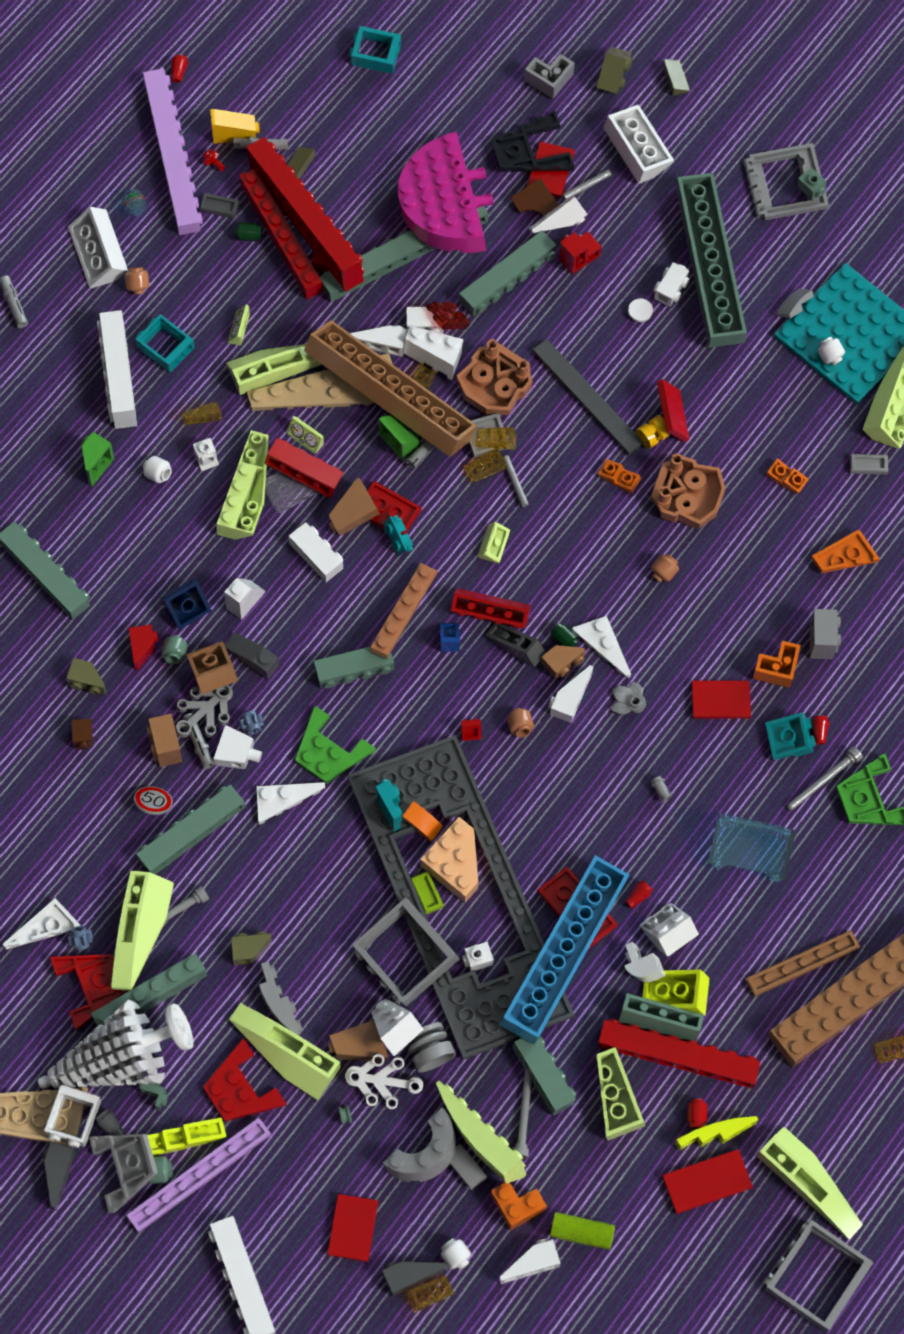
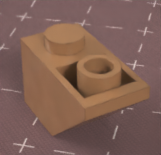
[541,645,586,680]

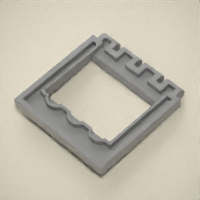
[743,143,829,220]

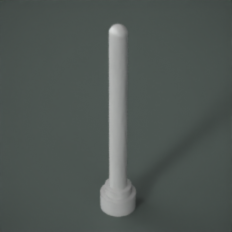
[787,746,863,810]
[165,886,209,922]
[513,1066,532,1159]

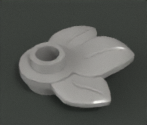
[611,682,646,715]

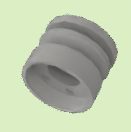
[406,1022,456,1073]

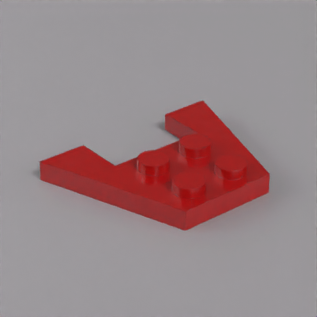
[50,954,126,1031]
[203,1038,287,1122]

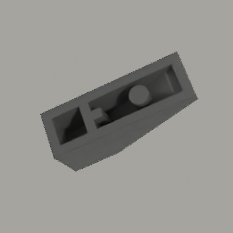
[485,623,546,667]
[224,632,280,680]
[43,1142,76,1211]
[382,1261,449,1296]

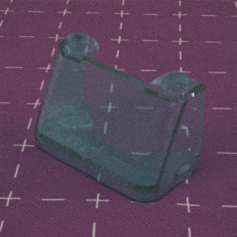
[708,813,795,882]

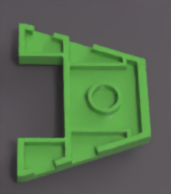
[295,706,376,784]
[836,754,904,825]

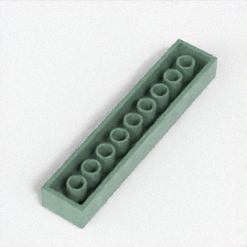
[676,173,747,348]

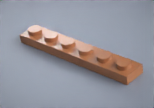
[370,563,438,659]

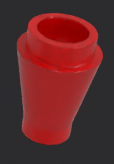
[171,55,188,83]
[811,716,830,745]
[624,880,653,909]

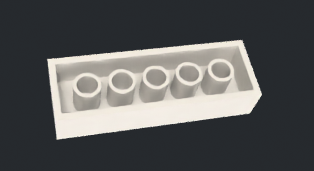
[97,310,137,429]

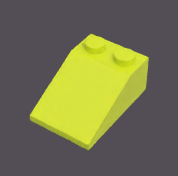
[642,970,709,1016]

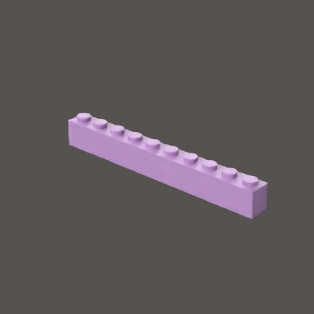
[143,68,203,235]

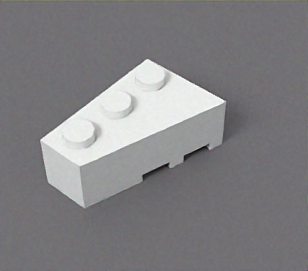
[404,326,463,380]
[371,999,424,1056]

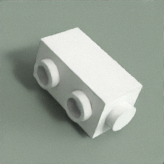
[654,262,690,307]

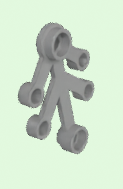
[175,685,233,738]

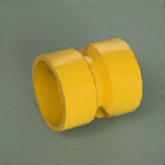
[636,415,671,449]

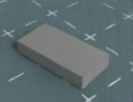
[850,454,888,475]

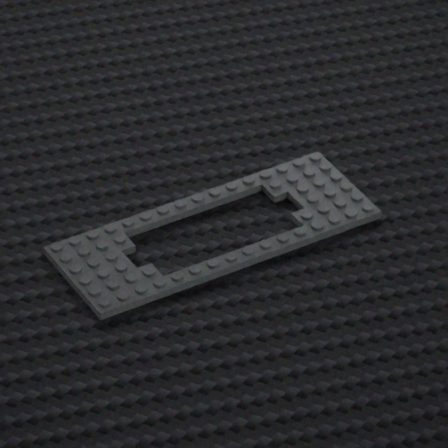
[347,735,575,1060]

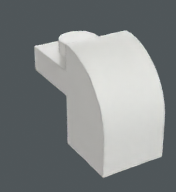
[625,942,665,982]

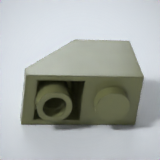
[66,658,106,695]
[231,932,272,965]

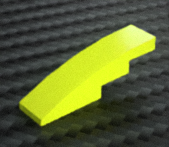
[675,1116,758,1151]
[147,1118,226,1156]

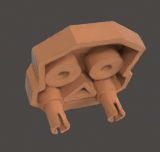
[456,339,533,415]
[651,453,726,529]

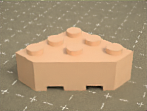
[420,817,478,903]

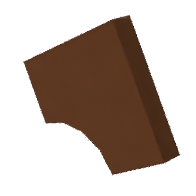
[510,178,559,217]

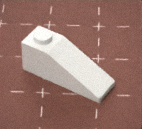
[528,196,588,233]
[350,325,408,357]
[548,665,594,723]
[499,1238,560,1284]

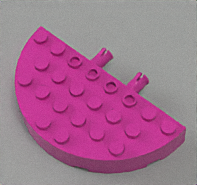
[398,132,494,253]

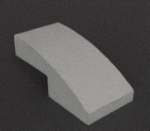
[777,289,814,318]
[450,1144,487,1190]

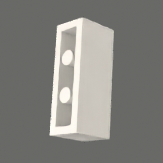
[289,522,343,582]

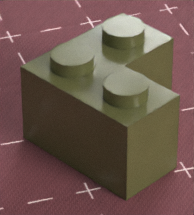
[597,47,633,94]

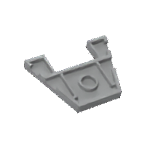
[89,1134,158,1213]

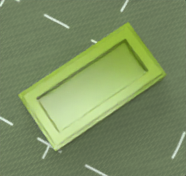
[411,871,444,915]

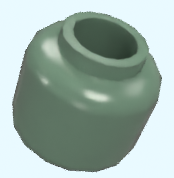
[161,635,188,664]
[149,1156,173,1184]

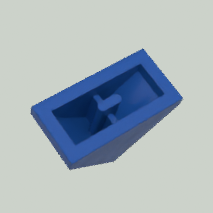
[440,623,460,652]

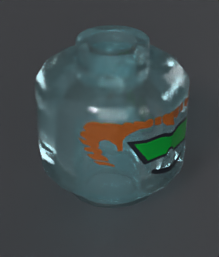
[121,189,147,216]

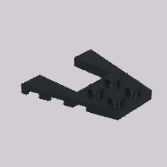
[491,111,575,172]

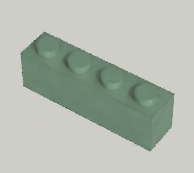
[314,646,394,689]
[619,993,704,1042]
[512,1036,576,1116]

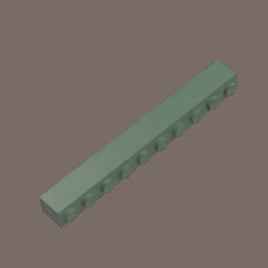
[320,206,488,302]

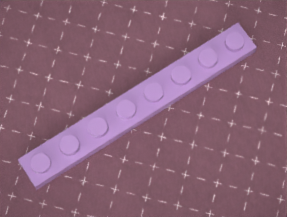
[126,1118,271,1233]

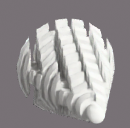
[38,1000,193,1089]

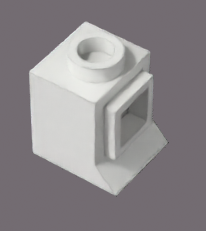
[193,438,219,471]

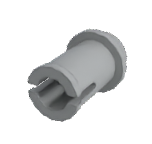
[651,776,672,802]

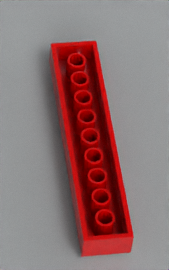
[246,137,364,292]

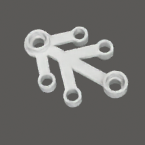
[345,1053,423,1109]

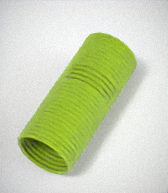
[550,1212,615,1250]

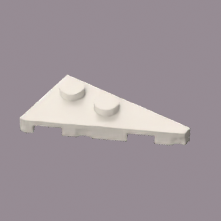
[572,616,631,678]
[257,782,325,824]
[3,898,81,949]

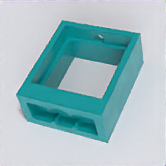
[349,26,401,74]
[136,314,194,373]

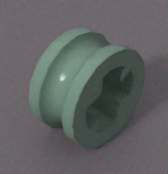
[338,1105,352,1125]

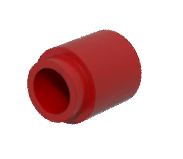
[687,1099,708,1129]

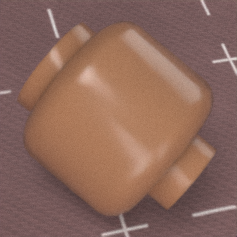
[125,267,150,294]
[651,554,679,583]
[507,708,534,738]

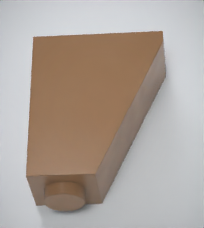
[329,478,380,536]
[327,1020,388,1063]

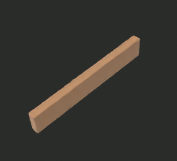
[745,930,860,997]

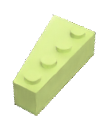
[597,1047,645,1140]

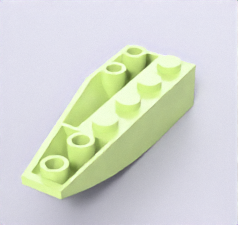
[226,344,322,395]
[863,347,904,449]
[217,430,269,540]
[111,871,174,991]
[229,1003,340,1100]
[436,1081,526,1184]
[757,1127,863,1240]

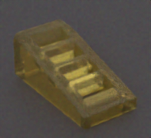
[412,362,437,390]
[182,401,222,425]
[476,427,517,450]
[464,448,506,483]
[874,1035,904,1063]
[407,1275,455,1313]

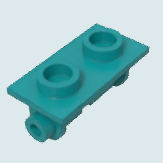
[383,515,413,557]

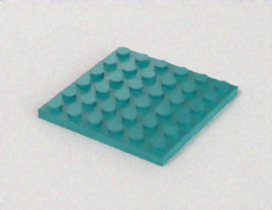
[774,263,904,405]

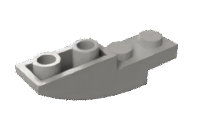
[259,961,302,1036]

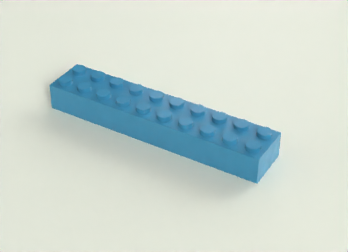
[499,855,629,1044]

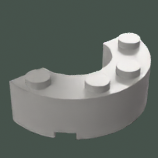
[383,1108,456,1182]

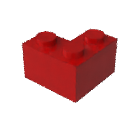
[559,232,602,275]

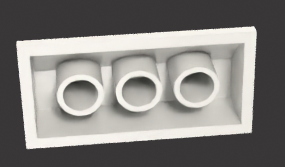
[604,105,674,183]
[68,207,128,288]

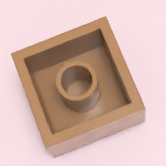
[187,641,238,694]
[146,714,183,767]

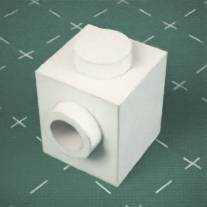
[462,942,494,972]

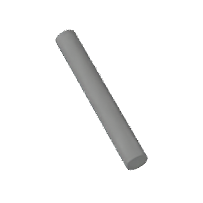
[562,169,611,200]
[502,455,529,507]

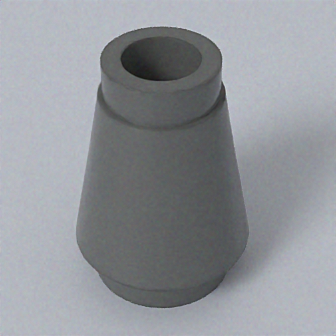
[95,1109,124,1136]

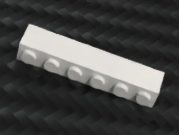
[208,1216,276,1334]

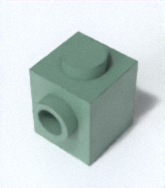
[797,167,826,201]

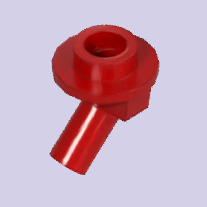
[202,149,225,171]

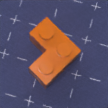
[753,641,801,688]
[490,1183,547,1231]

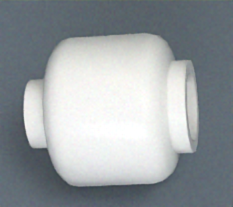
[817,337,845,365]
[143,456,172,483]
[441,1238,471,1270]

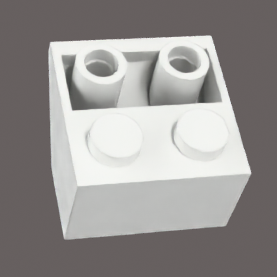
[640,903,699,957]

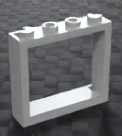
[352,897,460,1006]
[765,1220,874,1334]

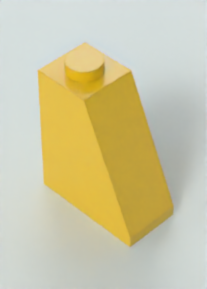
[210,109,260,144]

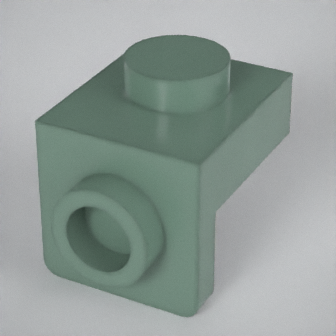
[140,1083,169,1111]

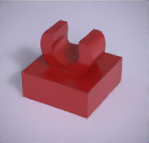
[461,718,482,741]

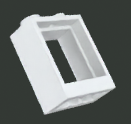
[44,1085,101,1148]

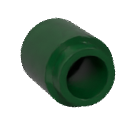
[235,222,261,241]
[550,622,579,647]

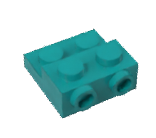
[765,712,816,760]
[375,779,402,832]

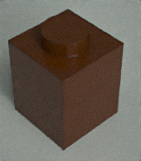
[72,719,94,750]

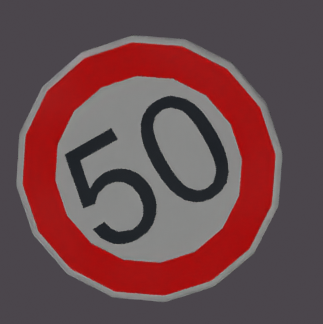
[134,786,173,815]

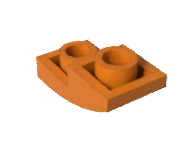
[765,458,809,494]
[598,459,641,494]
[402,801,443,842]

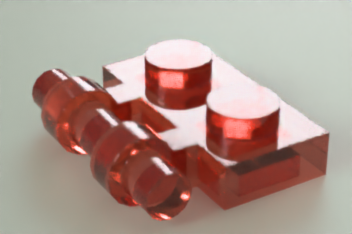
[427,301,471,330]

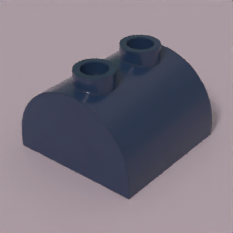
[160,578,212,630]

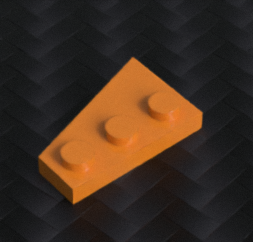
[811,530,880,573]

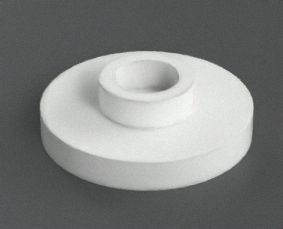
[628,299,653,322]

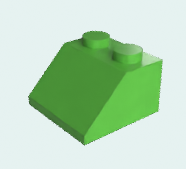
[379,415,420,461]
[82,432,114,487]

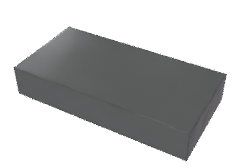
[200,193,239,219]

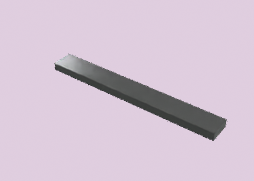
[533,339,643,455]

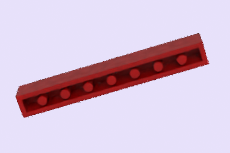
[239,168,322,300]
[598,1019,760,1089]

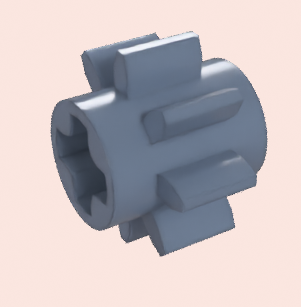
[239,711,264,735]
[68,926,93,950]

